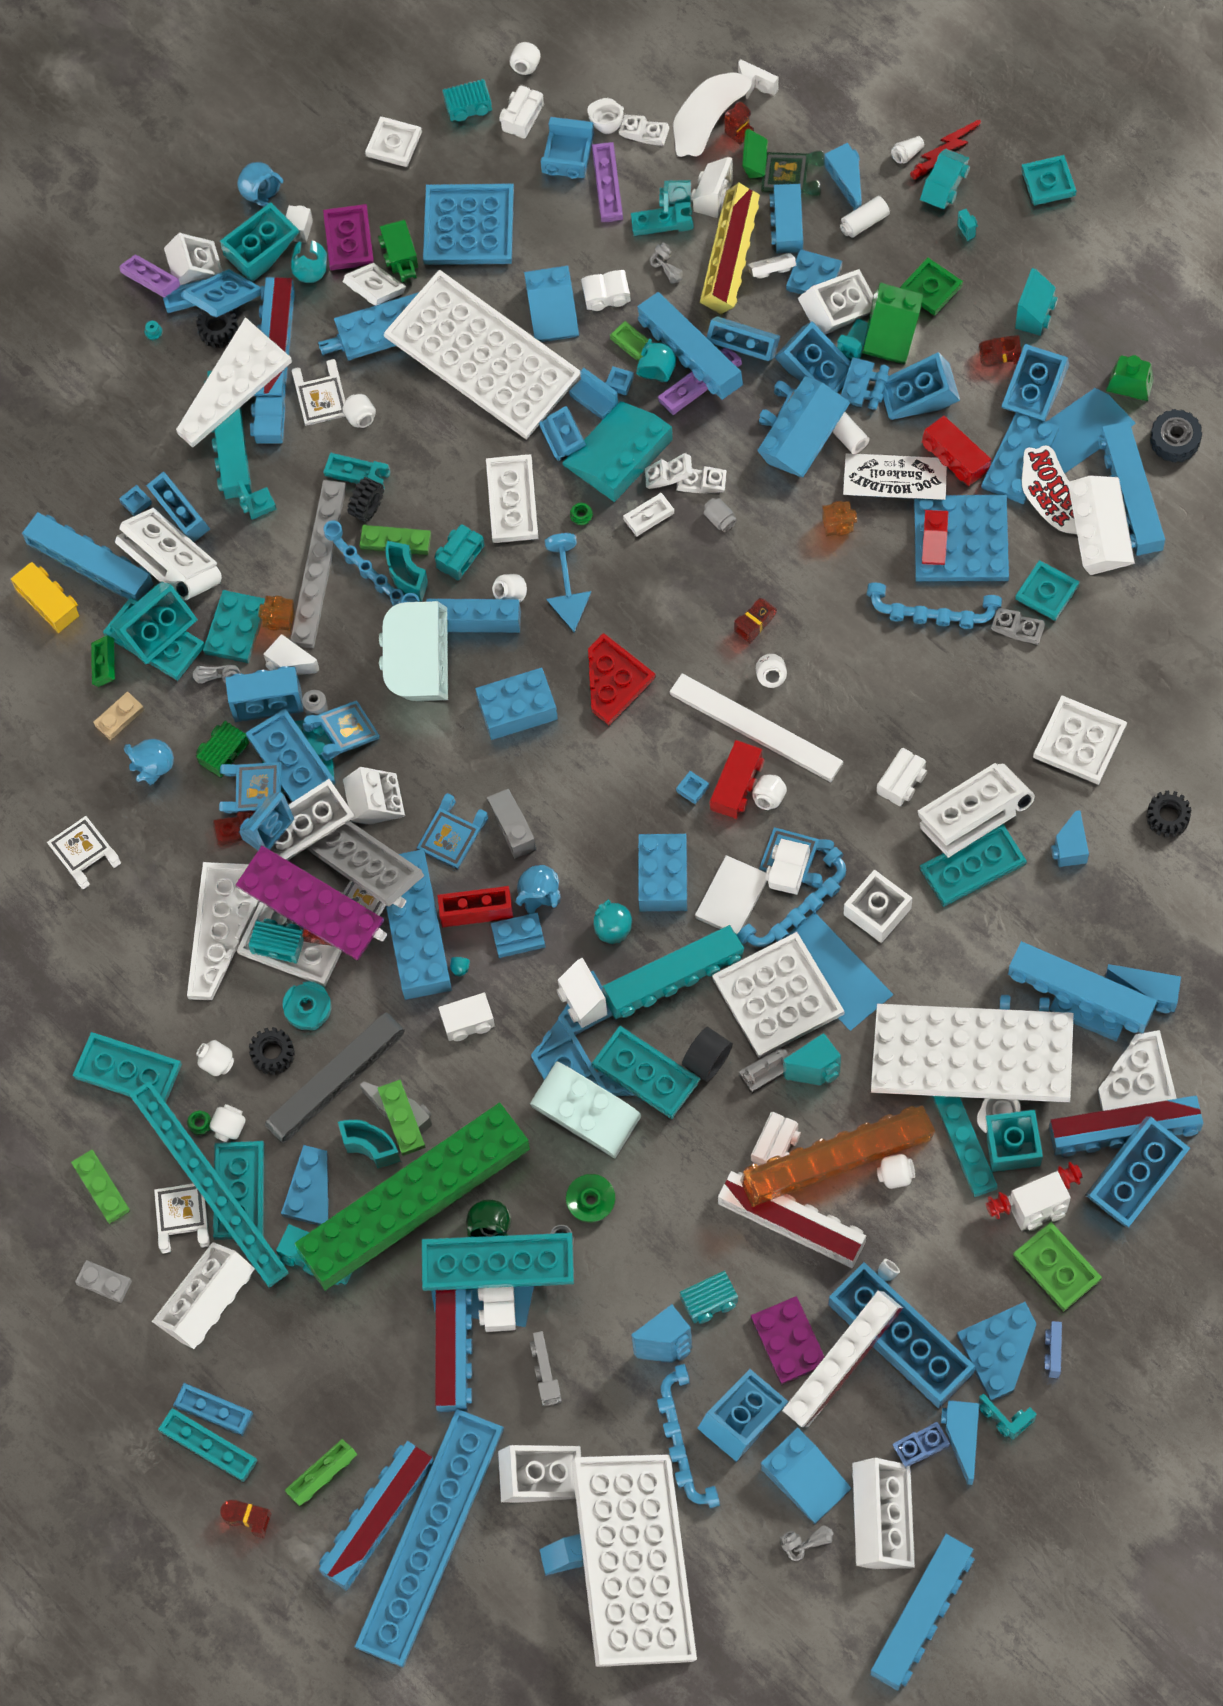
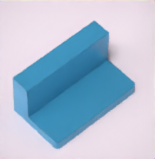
[569,368,618,420]

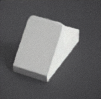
[738,59,778,99]

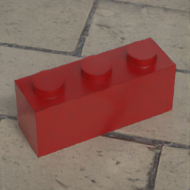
[921,416,992,486]
[710,740,765,819]
[437,886,513,928]

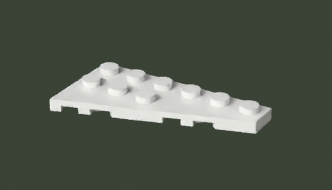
[176,317,292,447]
[187,862,260,1000]

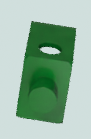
[1106,355,1154,401]

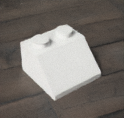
[690,157,733,218]
[164,233,223,285]
[556,958,607,1028]

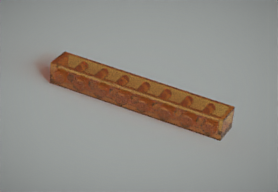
[740,1105,935,1207]

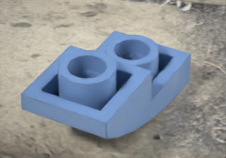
[892,1422,950,1467]

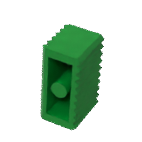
[196,721,249,778]

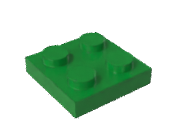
[900,257,963,316]

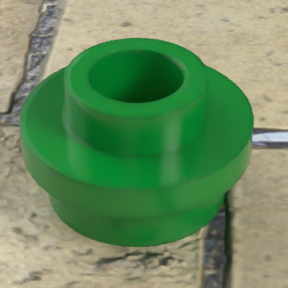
[570,503,593,525]
[187,1111,211,1135]

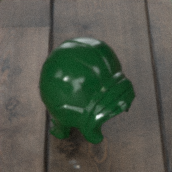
[466,1199,512,1237]

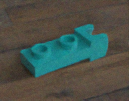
[631,202,694,236]
[323,453,390,491]

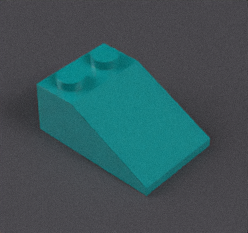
[220,202,299,282]

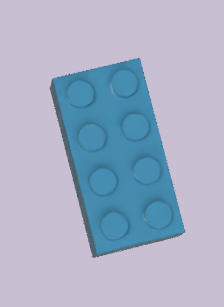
[1085,1117,1190,1227]

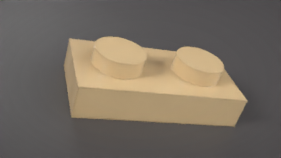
[93,691,145,741]

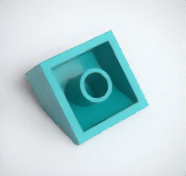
[1015,268,1058,336]
[783,1033,841,1085]
[985,1110,1043,1172]

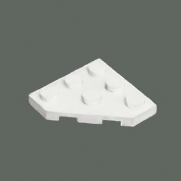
[1098,1030,1177,1111]

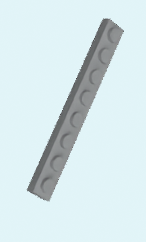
[290,480,347,648]

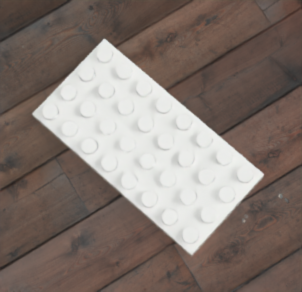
[384,270,581,440]
[871,1004,1073,1102]
[571,1455,697,1667]

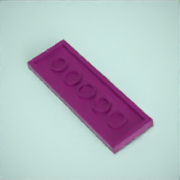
[235,846,384,961]

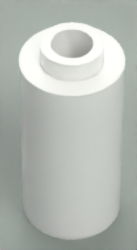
[840,196,890,238]
[832,412,869,454]

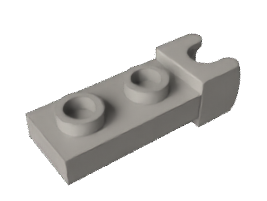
[530,1331,562,1406]

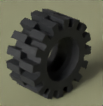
[196,310,239,348]
[347,477,384,522]
[1146,790,1192,837]
[249,1027,295,1075]

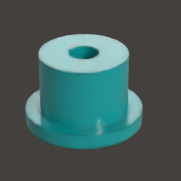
[144,321,162,340]

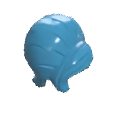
[238,162,283,206]
[124,739,174,785]
[515,865,561,914]

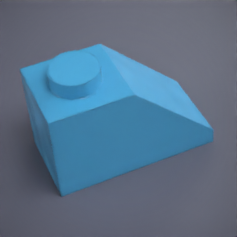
[1051,810,1089,867]
[540,1534,584,1575]

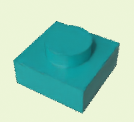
[957,209,978,241]

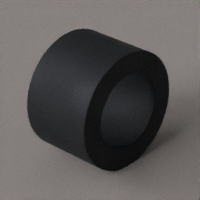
[682,1027,733,1082]

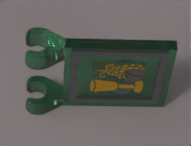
[761,151,825,196]

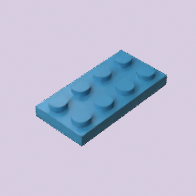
[981,413,1059,504]
[246,709,336,802]

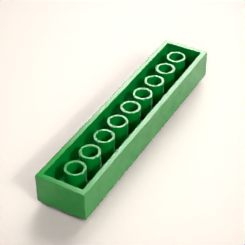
[294,1102,530,1291]

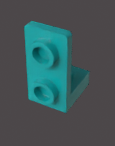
[659,180,691,213]
[837,319,868,361]
[236,479,277,519]
[978,1394,1037,1440]

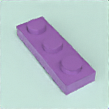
[119,254,180,298]

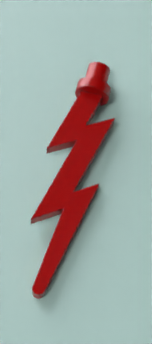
[910,120,981,180]

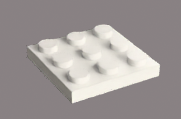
[1033,696,1127,785]

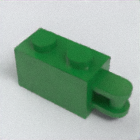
[377,220,418,282]

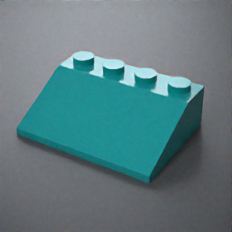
[562,401,673,502]

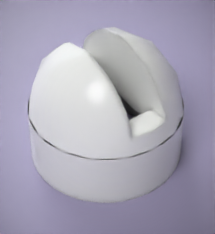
[878,1259,900,1281]

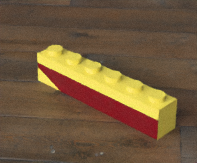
[700,183,760,314]

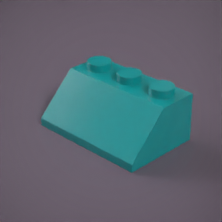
[110,581,198,664]

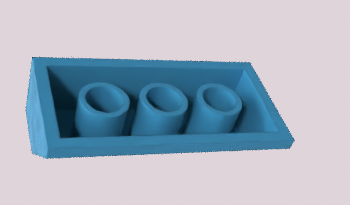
[757,376,850,478]

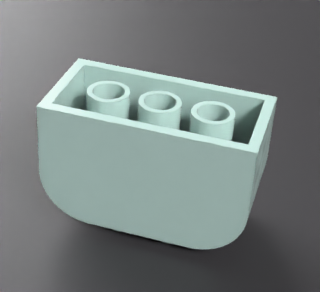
[379,601,448,701]
[530,1061,641,1159]

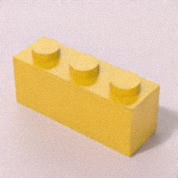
[11,562,79,633]

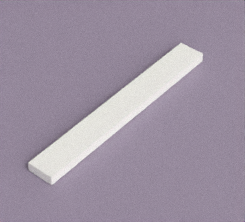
[670,673,843,782]

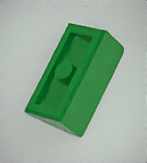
[742,129,768,179]

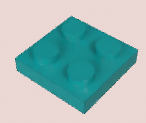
[1021,155,1077,206]
[1015,560,1080,621]

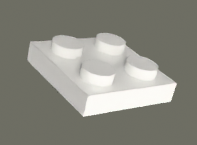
[365,116,422,167]
[343,263,406,306]

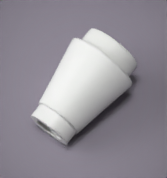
[891,136,925,164]

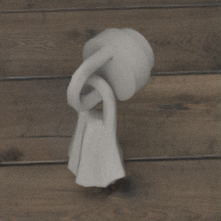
[650,243,683,284]
[192,664,240,683]
[780,1525,834,1561]

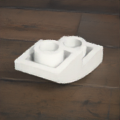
[619,115,669,146]
[645,453,692,489]
[676,466,726,493]

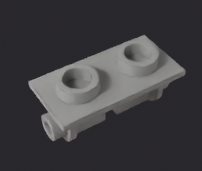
[739,1047,789,1092]

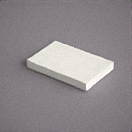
[695,855,767,935]

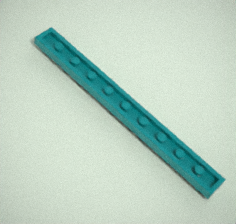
[129,1081,289,1288]

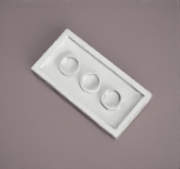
[486,454,538,543]

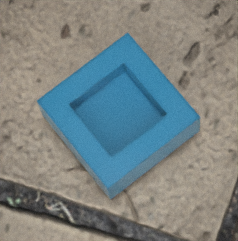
[606,366,634,395]
[119,485,152,516]
[676,771,709,805]

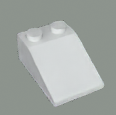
[798,269,873,335]
[498,1445,581,1502]

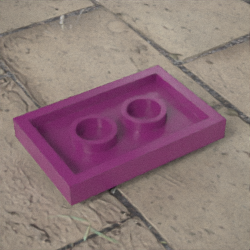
[323,204,374,270]
[751,1296,825,1386]

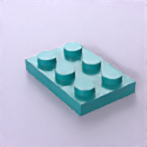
[203,590,268,664]

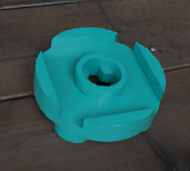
[282,981,332,1031]

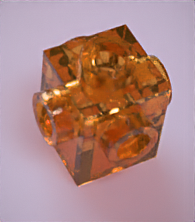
[822,501,857,537]
[258,596,294,631]

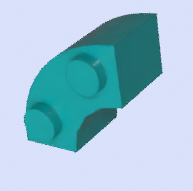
[920,149,970,209]
[386,541,428,602]
[338,1120,401,1169]

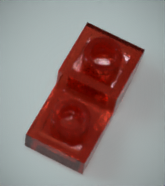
[213,811,255,845]

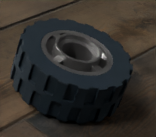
[1150,409,1202,463]

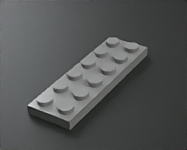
[306,821,424,907]

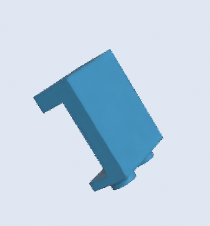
[541,117,594,179]

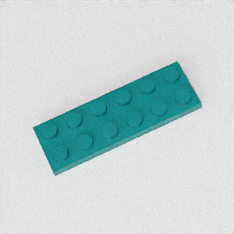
[422,1233,574,1291]

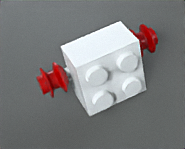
[985,1162,1083,1231]

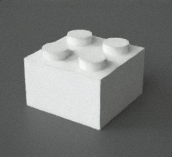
[844,870,912,943]

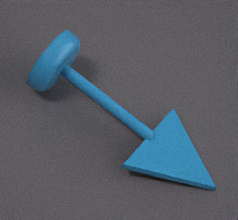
[545,533,591,632]

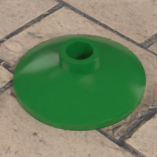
[566,1174,616,1222]

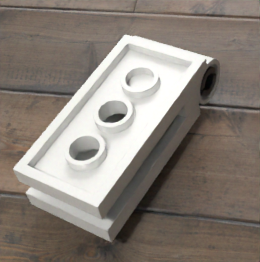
[115,508,221,600]
[918,763,1035,857]

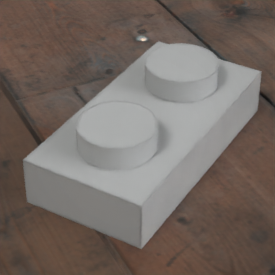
[75,1260,132,1303]

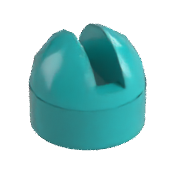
[450,957,470,976]

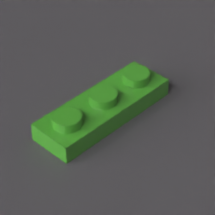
[360,525,431,555]
[377,1079,426,1156]
[71,1150,130,1224]
[285,1439,357,1506]

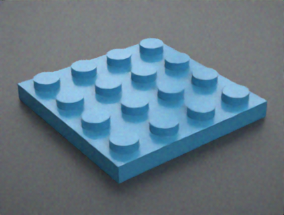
[423,184,514,265]
[914,495,1009,581]

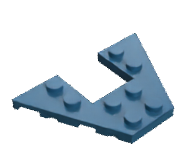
[531,971,636,1096]

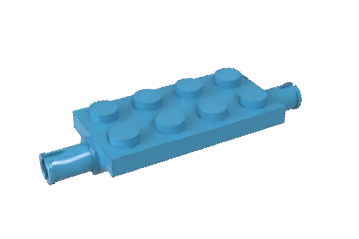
[318,292,419,360]

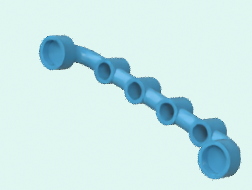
[323,520,420,606]
[867,583,1002,629]
[737,847,846,947]
[657,1364,720,1508]

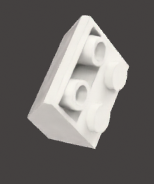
[343,767,405,825]

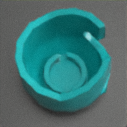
[291,241,327,283]
[636,339,676,382]
[594,899,632,944]

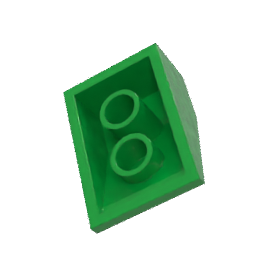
[862,283,923,365]

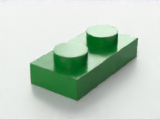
[91,635,115,687]

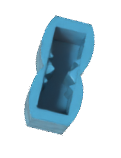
[250,396,285,444]

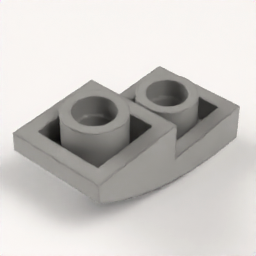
[991,608,1045,645]

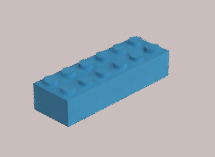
[386,849,452,1000]
[828,1262,975,1409]

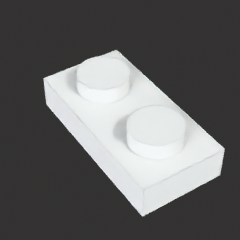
[748,253,796,278]
[623,493,674,537]

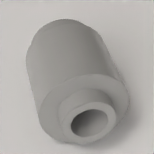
[704,498,737,532]
[302,690,328,716]

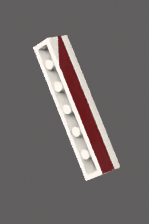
[718,1171,866,1268]
[782,1291,903,1427]

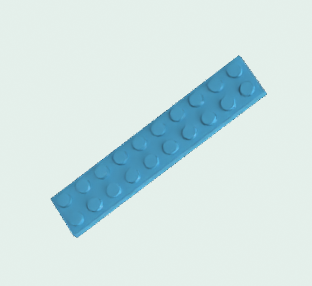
[355,1409,504,1668]

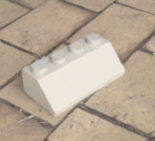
[1068,476,1135,575]
[270,779,355,860]
[152,1242,255,1349]
[852,1458,915,1569]

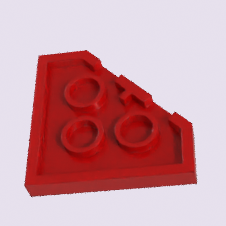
[588,633,656,726]

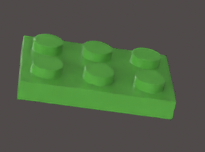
[1013,1222,1102,1311]

